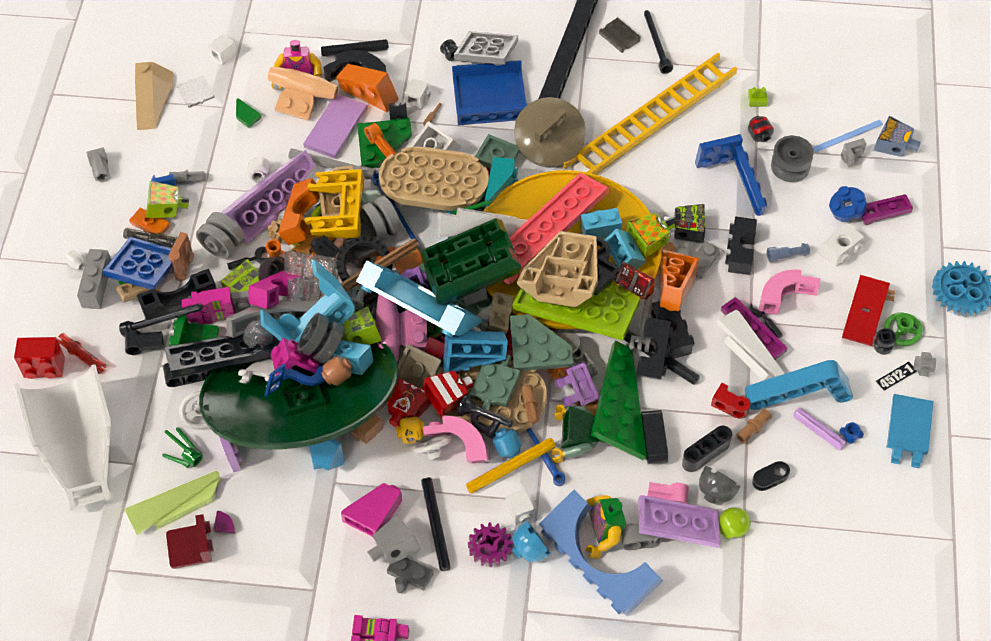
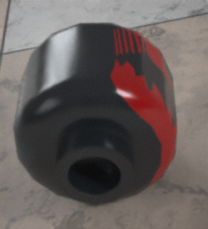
[747,116,774,142]

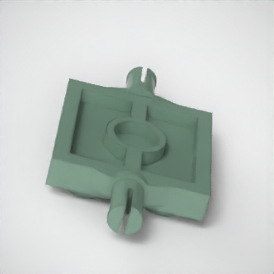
[470,354,521,410]

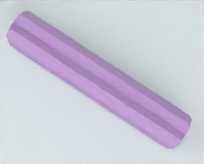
[793,408,846,450]

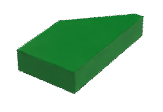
[236,98,261,128]

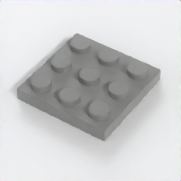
[454,31,519,66]

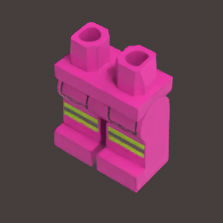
[182,287,235,324]
[351,615,409,641]

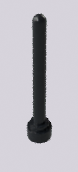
[644,10,673,74]
[119,303,203,337]

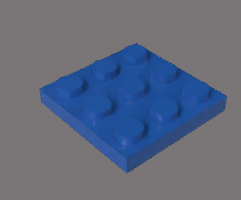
[103,237,173,290]

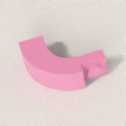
[759,269,820,315]
[424,416,490,464]

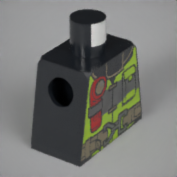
[663,204,705,243]

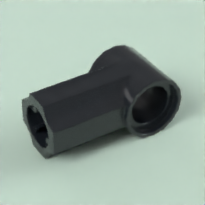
[125,330,164,355]

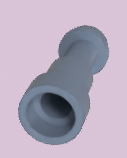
[766,243,810,262]

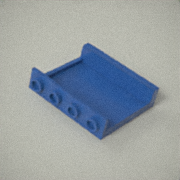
[452,60,527,126]

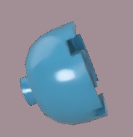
[512,520,551,563]

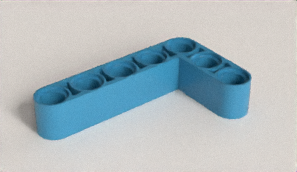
[745,360,853,410]

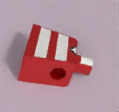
[422,371,473,418]

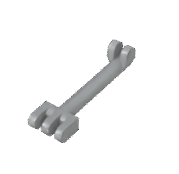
[629,287,656,352]

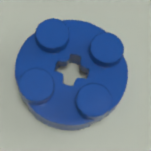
[829,186,867,222]

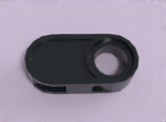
[752,461,790,491]

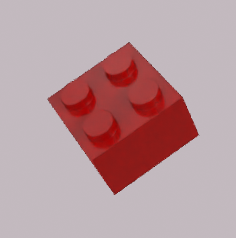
[14,337,65,379]

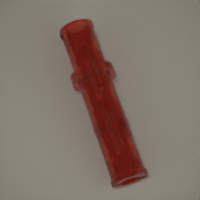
[57,333,107,374]

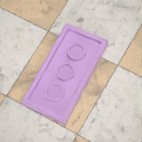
[303,94,367,159]
[638,495,721,548]

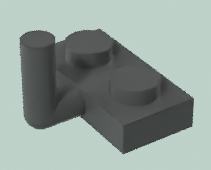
[387,558,434,593]

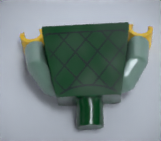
[551,405,606,463]

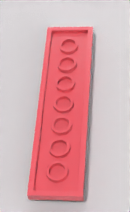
[502,173,609,285]

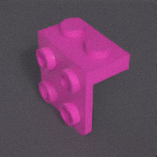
[271,338,321,376]

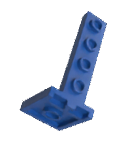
[695,134,767,216]

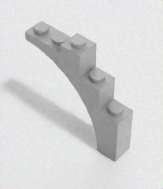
[226,296,356,338]

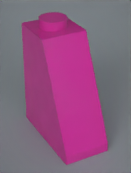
[341,483,403,537]

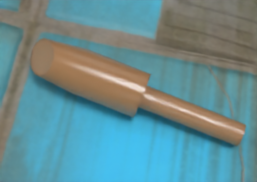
[423,103,442,126]

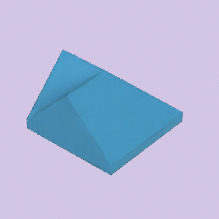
[310,439,345,471]

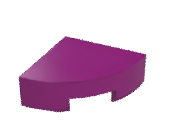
[213,511,235,534]

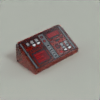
[615,262,655,300]

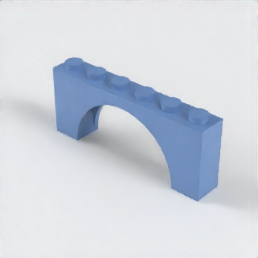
[539,489,663,616]

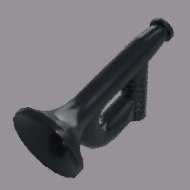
[458,394,513,438]

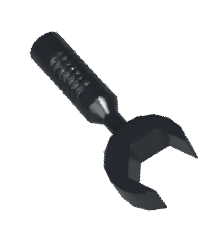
[227,246,267,270]
[749,303,783,339]

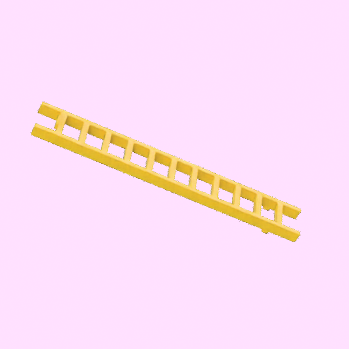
[563,53,738,174]

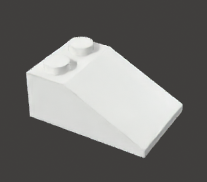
[409,121,462,152]

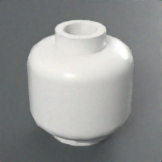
[246,156,271,183]

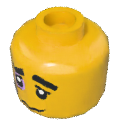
[396,417,425,444]

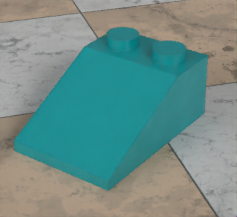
[485,157,518,208]

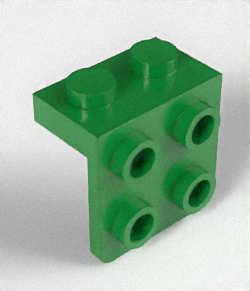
[169,315,220,347]

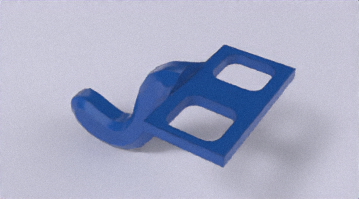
[265,364,325,397]

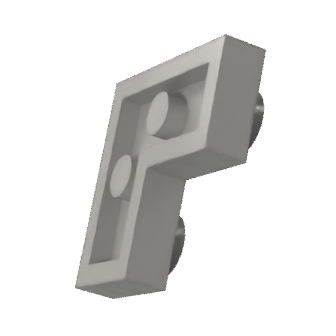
[674,240,721,279]

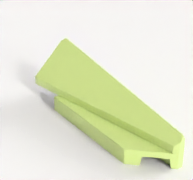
[124,471,221,535]

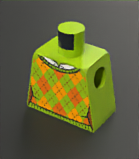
[146,181,189,218]
[627,213,675,258]

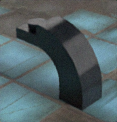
[323,50,387,82]

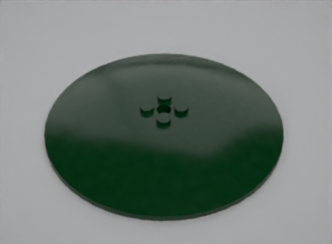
[199,342,398,450]

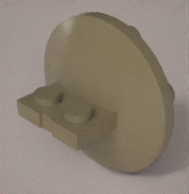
[514,97,586,167]

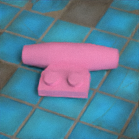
[376,294,428,365]

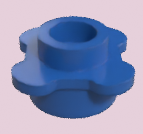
[839,422,864,444]

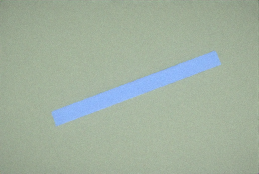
[813,119,883,153]

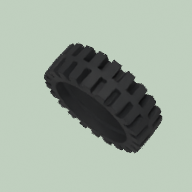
[336,236,393,292]

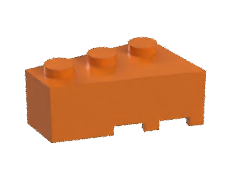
[336,64,399,112]

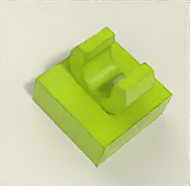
[748,87,768,107]

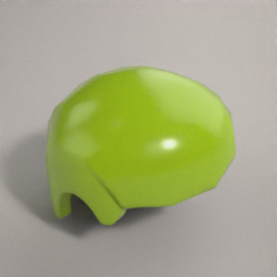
[719,507,751,539]

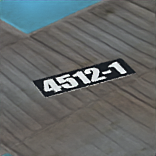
[876,361,917,391]

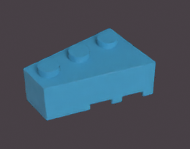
[443,331,508,373]

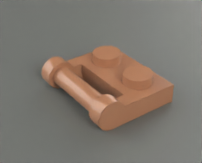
[169,232,194,281]

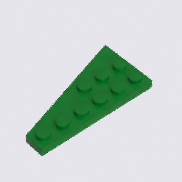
[591,340,647,460]

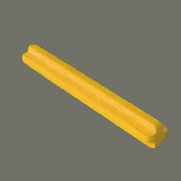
[466,438,556,494]

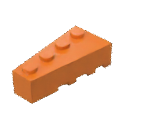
[660,249,699,311]

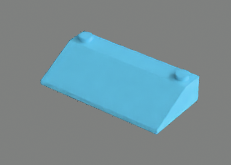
[356,261,483,337]

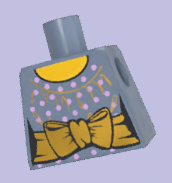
[874,116,921,157]

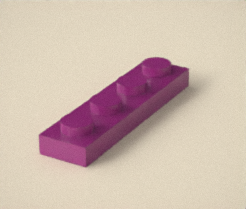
[721,297,788,360]

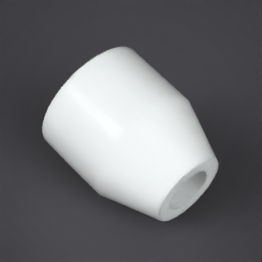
[64,250,85,270]

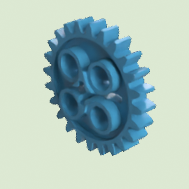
[932,261,991,317]

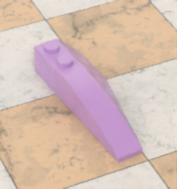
[221,150,315,243]

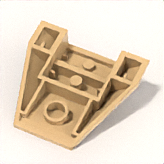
[517,231,598,307]

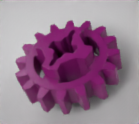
[468,522,513,567]

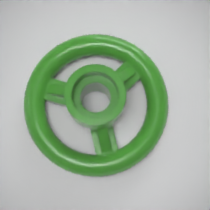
[884,312,923,346]

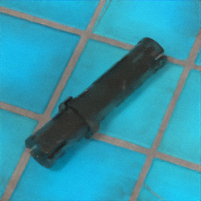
[123,227,178,248]

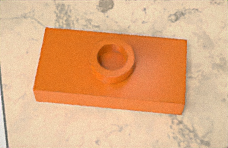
[129,207,170,239]

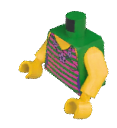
[585,495,626,559]

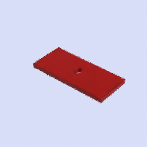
[841,274,890,347]

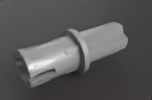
[169,169,206,184]

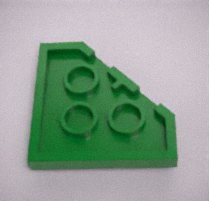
[357,118,412,168]

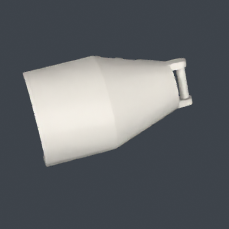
[14,364,111,511]

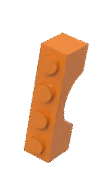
[278,178,320,245]

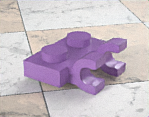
[554,362,599,406]

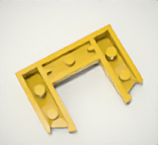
[304,169,365,238]

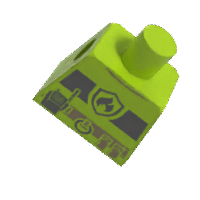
[221,259,259,294]
[341,307,382,345]

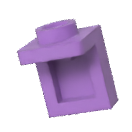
[400,266,430,289]

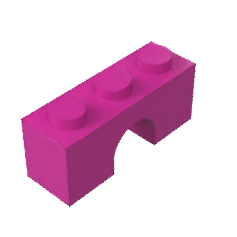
[248,270,303,309]

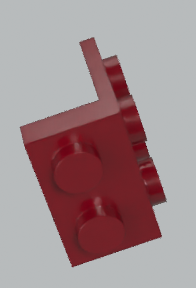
[166,514,214,569]

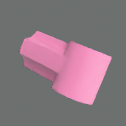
[647,482,689,504]

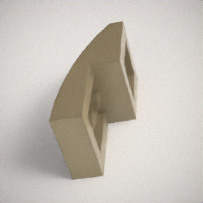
[487,292,513,335]

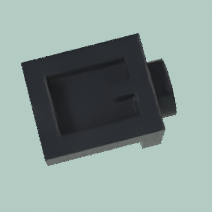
[308,235,340,265]

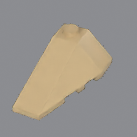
[135,62,174,130]

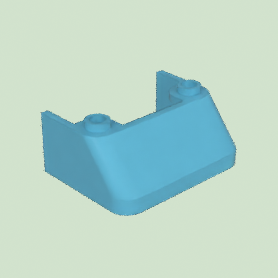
[260,259,355,343]

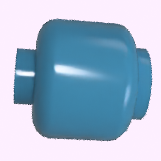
[492,427,522,459]

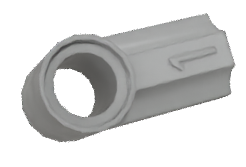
[86,147,111,183]

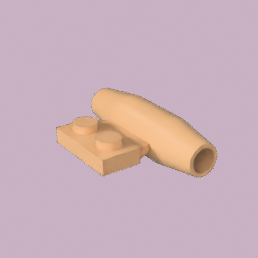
[268,67,339,121]

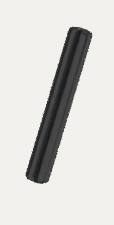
[321,39,389,57]

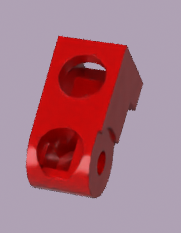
[711,382,750,419]

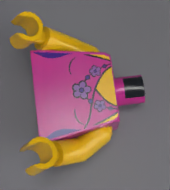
[271,40,323,90]

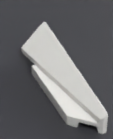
[437,208,528,237]
[716,310,785,381]

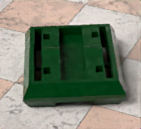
[420,218,522,305]

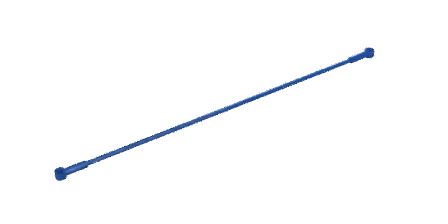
[372,173,565,486]

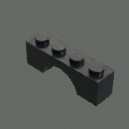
[137,269,217,319]

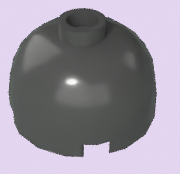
[699,466,741,504]

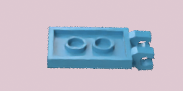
[886,394,934,468]

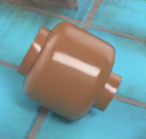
[321,356,352,386]

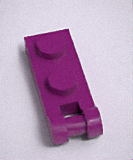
[862,194,913,225]

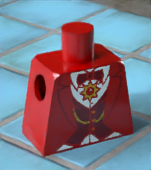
[387,378,431,427]

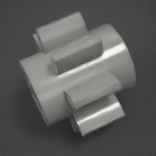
[914,352,936,377]

